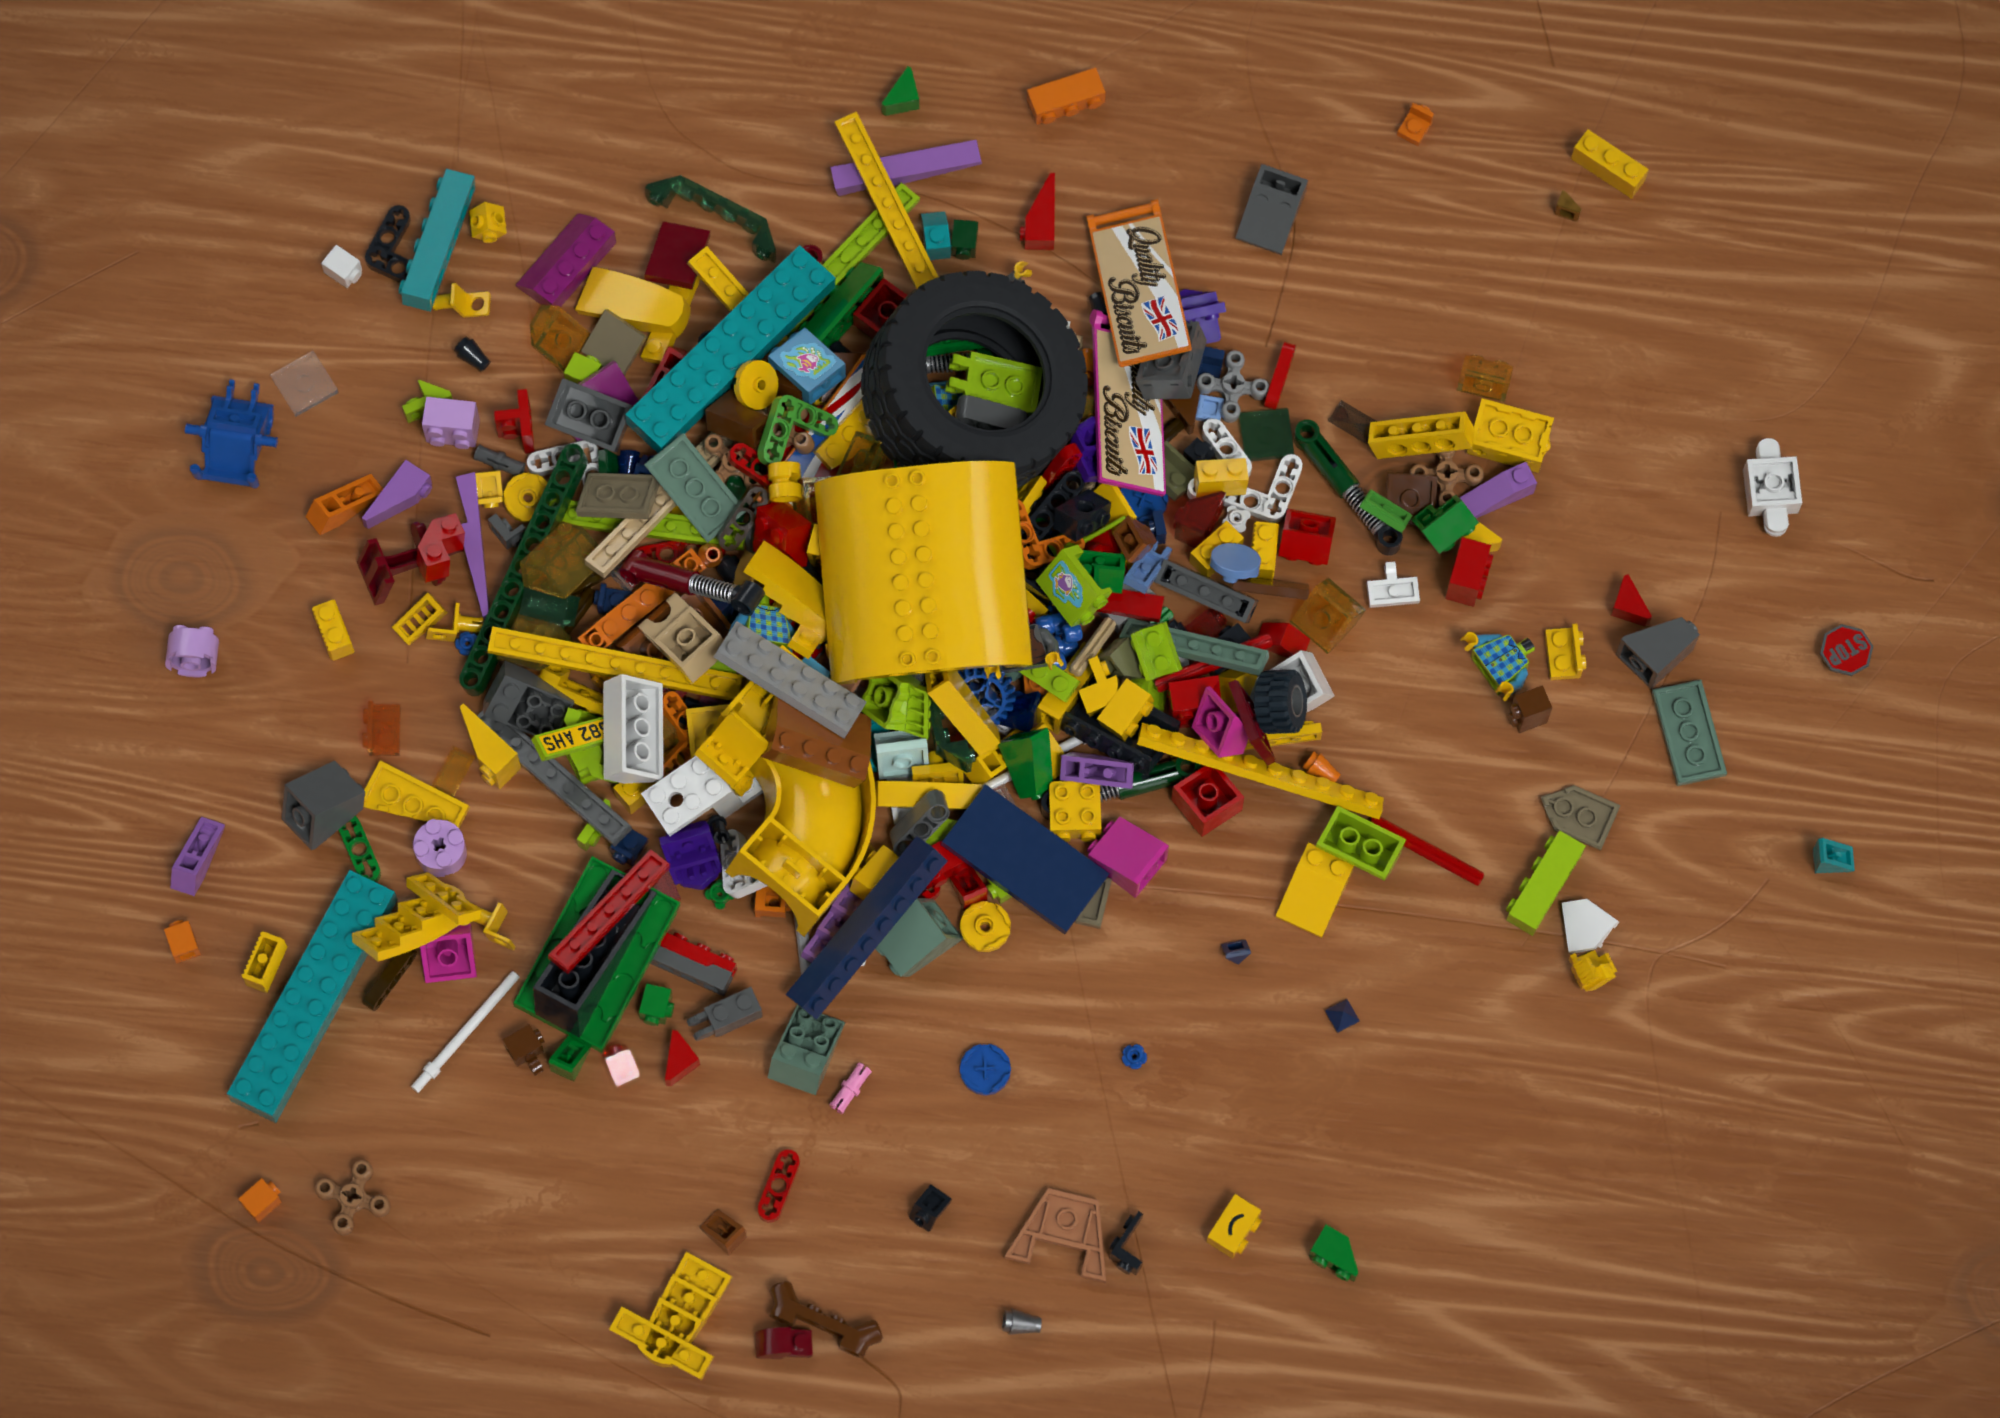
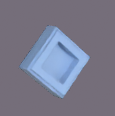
[1195,394,1224,422]

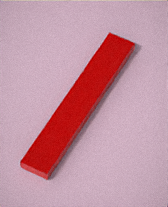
[548,849,670,974]

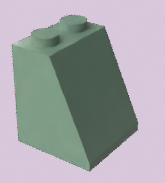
[875,898,963,977]

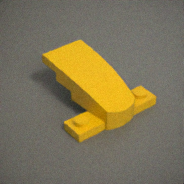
[575,267,701,364]
[743,541,828,660]
[352,872,481,961]
[609,1252,733,1380]

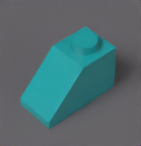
[921,211,951,260]

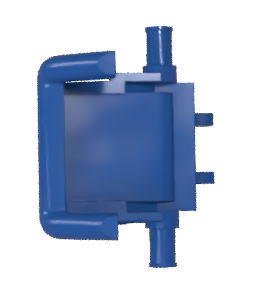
[185,379,278,489]

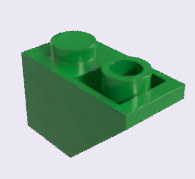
[1309,1224,1359,1282]

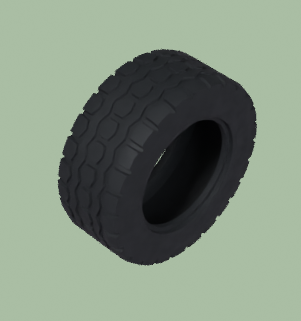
[861,271,1088,489]

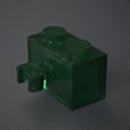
[519,585,580,630]

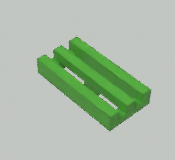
[1359,489,1413,533]

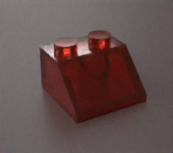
[1173,491,1226,548]

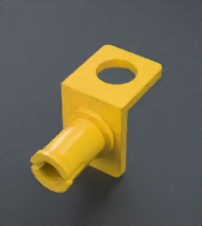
[433,283,491,318]
[426,603,483,642]
[474,903,515,951]

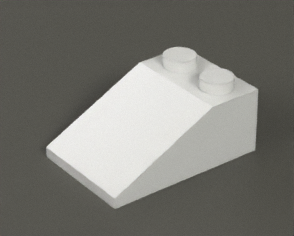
[1250,650,1335,713]

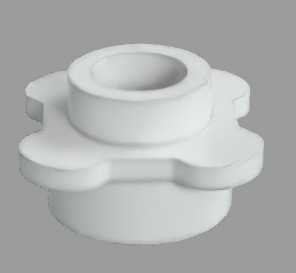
[1222,505,1251,533]

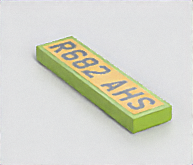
[531,716,604,762]

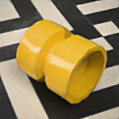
[768,461,802,503]

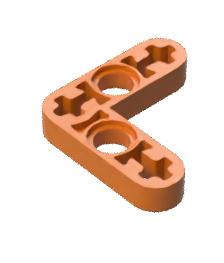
[1018,499,1085,570]
[656,691,691,783]

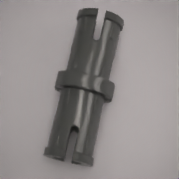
[474,445,526,476]

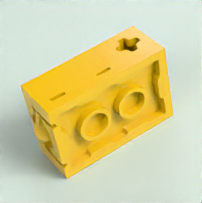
[1467,398,1554,473]

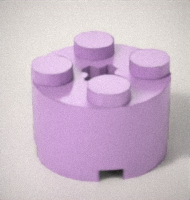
[165,625,219,677]
[413,819,467,877]

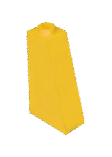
[1036,642,1103,735]
[925,670,1001,756]

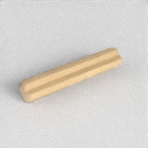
[1069,617,1116,677]

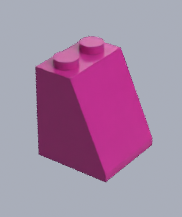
[1087,817,1169,898]

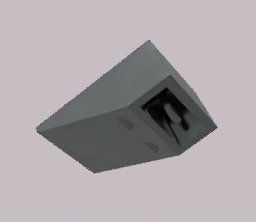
[1235,164,1308,255]
[483,661,574,736]

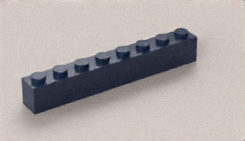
[785,836,947,1020]

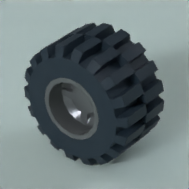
[1254,669,1307,734]

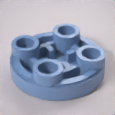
[1210,543,1261,583]

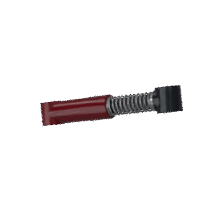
[618,549,765,616]

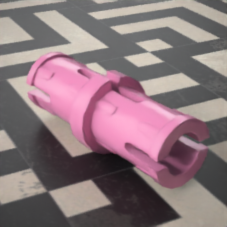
[829,1063,872,1114]

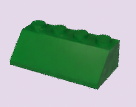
[798,262,884,348]

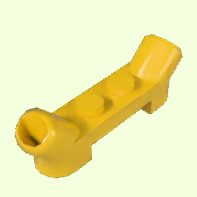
[538,664,604,716]

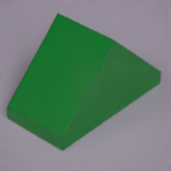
[882,66,919,116]
[549,1035,591,1082]

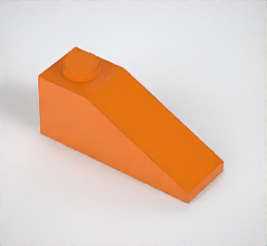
[305,474,383,535]

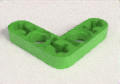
[757,395,838,465]

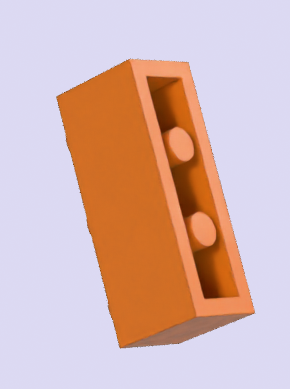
[1027,67,1106,125]

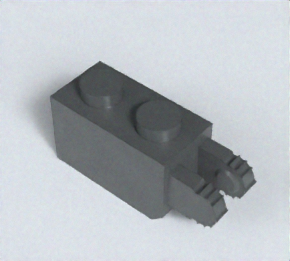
[687,987,763,1041]

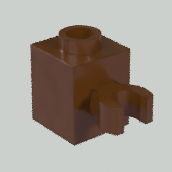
[502,1024,545,1076]

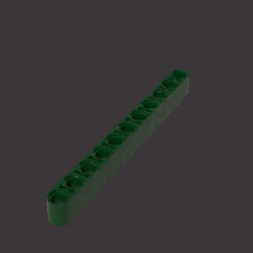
[459,444,588,697]

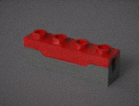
[650,933,737,996]

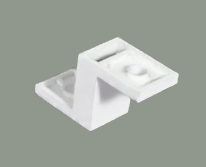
[641,756,763,836]

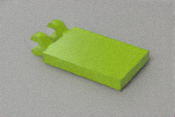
[945,351,1042,416]

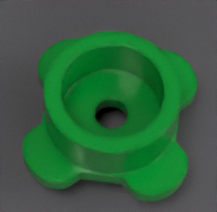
[705,880,734,910]

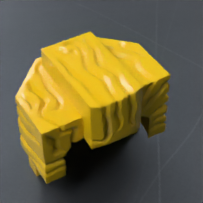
[1569,950,1618,991]

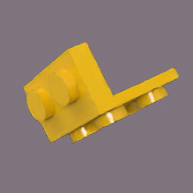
[694,712,769,788]
[1049,781,1101,842]

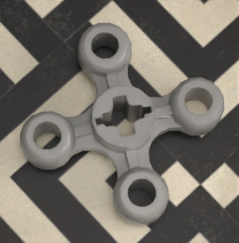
[1196,350,1270,423]

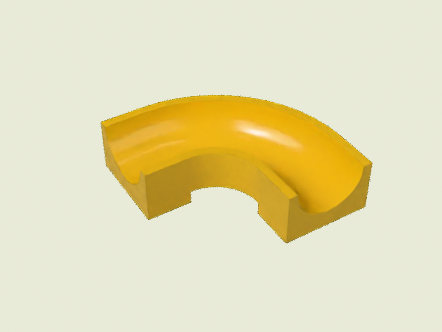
[708,645,876,937]

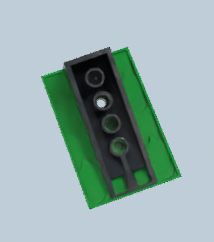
[514,856,680,1053]

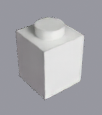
[321,245,362,288]

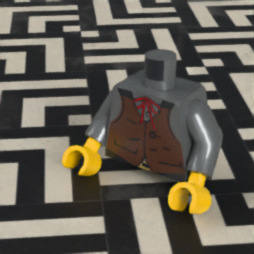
[984,624,1064,679]

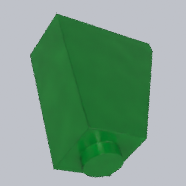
[998,728,1053,800]

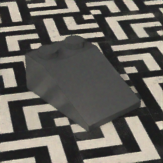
[545,378,634,453]

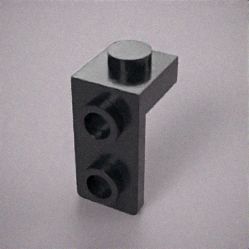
[1109,1211,1143,1275]

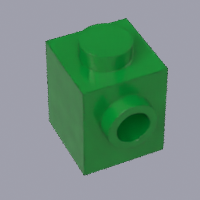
[639,983,675,1026]

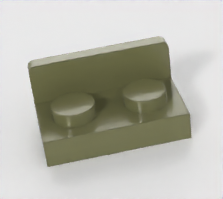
[1164,441,1195,501]

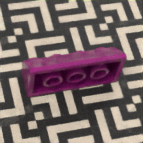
[516,213,616,314]

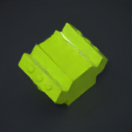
[861,675,931,740]
[564,707,619,785]

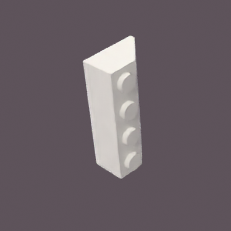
[603,674,663,784]

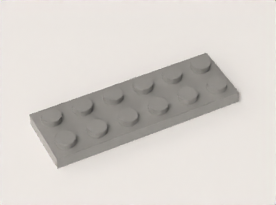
[714,621,866,738]

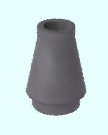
[1002,1309,1042,1335]

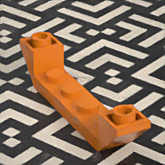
[577,548,707,648]

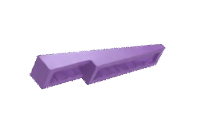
[831,140,982,196]
[456,472,490,621]

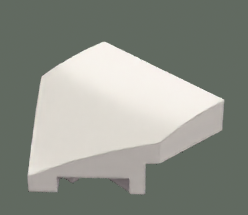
[1562,899,1619,954]

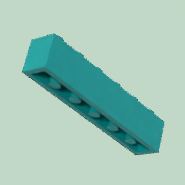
[399,169,476,312]

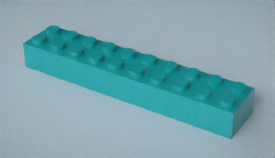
[625,245,835,453]
[227,870,398,1123]

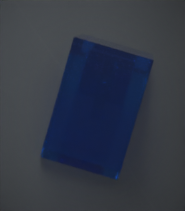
[999,691,1041,732]

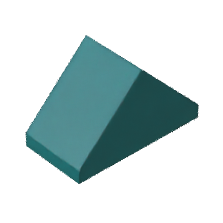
[1813,838,1855,873]

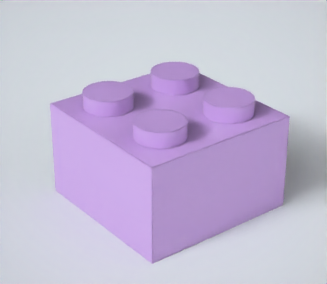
[422,397,480,449]

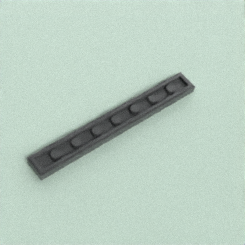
[477,711,632,847]

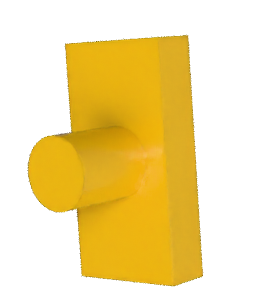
[912,751,964,783]

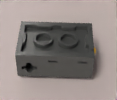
[1135,321,1207,399]

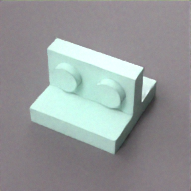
[874,731,929,780]

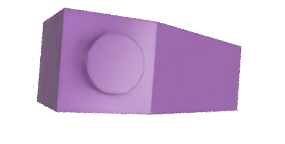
[362,460,432,529]
[1460,462,1537,518]
[1060,752,1134,789]
[170,817,225,896]

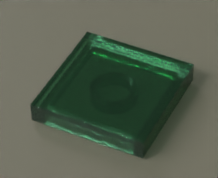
[1239,408,1294,462]

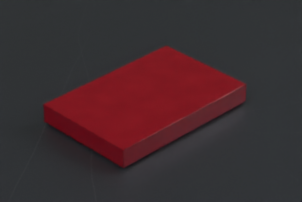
[644,221,710,290]
[1228,679,1276,766]

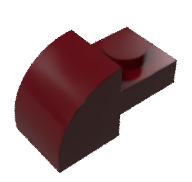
[755,1327,813,1359]

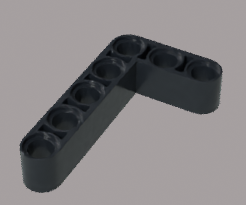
[1021,471,1085,605]

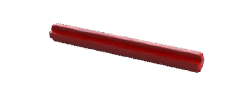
[1154,633,1272,693]
[1370,817,1484,886]

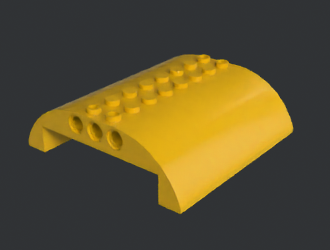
[814,461,1033,685]

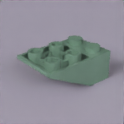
[767,1005,845,1095]

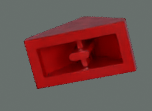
[1611,574,1652,627]
[1258,623,1310,658]
[949,866,988,911]
[665,1030,700,1086]

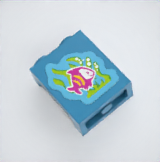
[768,327,846,405]

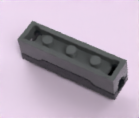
[1154,559,1259,623]

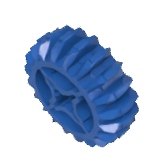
[957,668,1016,725]

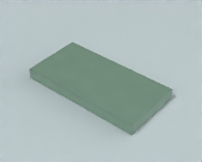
[644,433,746,543]
[1652,680,1727,786]

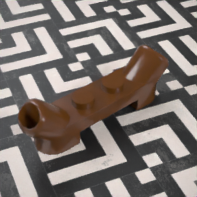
[769,1281,883,1359]

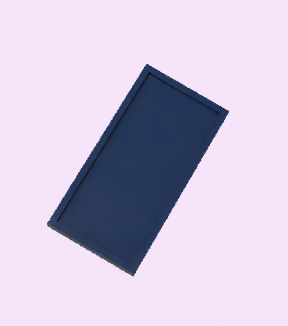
[941,784,1109,935]

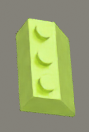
[1316,806,1406,881]

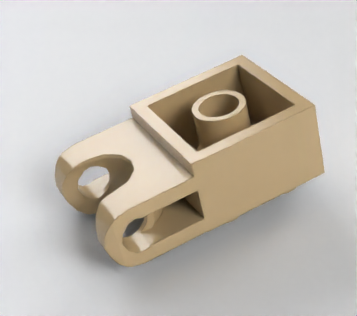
[638,593,724,683]

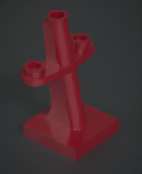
[357,522,464,605]

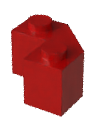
[416,513,465,583]

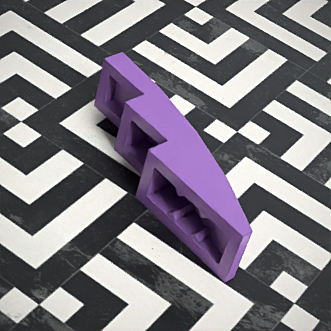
[801,880,863,963]

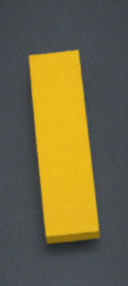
[876,781,982,810]

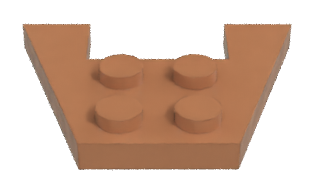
[1004,1188,1106,1283]

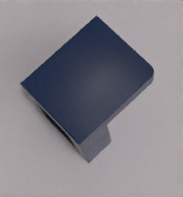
[1196,347,1225,385]

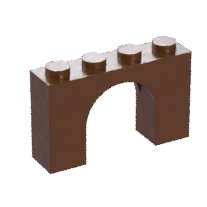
[705,360,803,449]

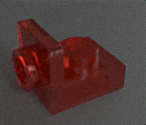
[1185,609,1228,638]
[602,1043,640,1086]

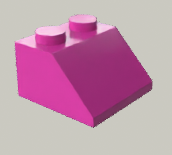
[1191,686,1248,758]
[420,923,477,983]

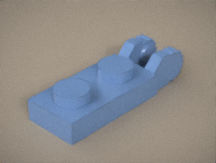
[1123,541,1172,594]

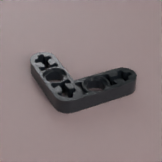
[365,205,411,283]

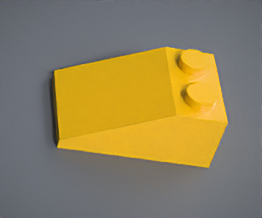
[460,703,521,789]
[1275,842,1354,938]

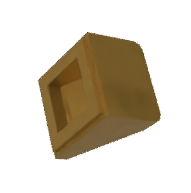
[1555,190,1581,222]

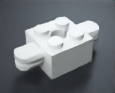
[1743,438,1802,537]

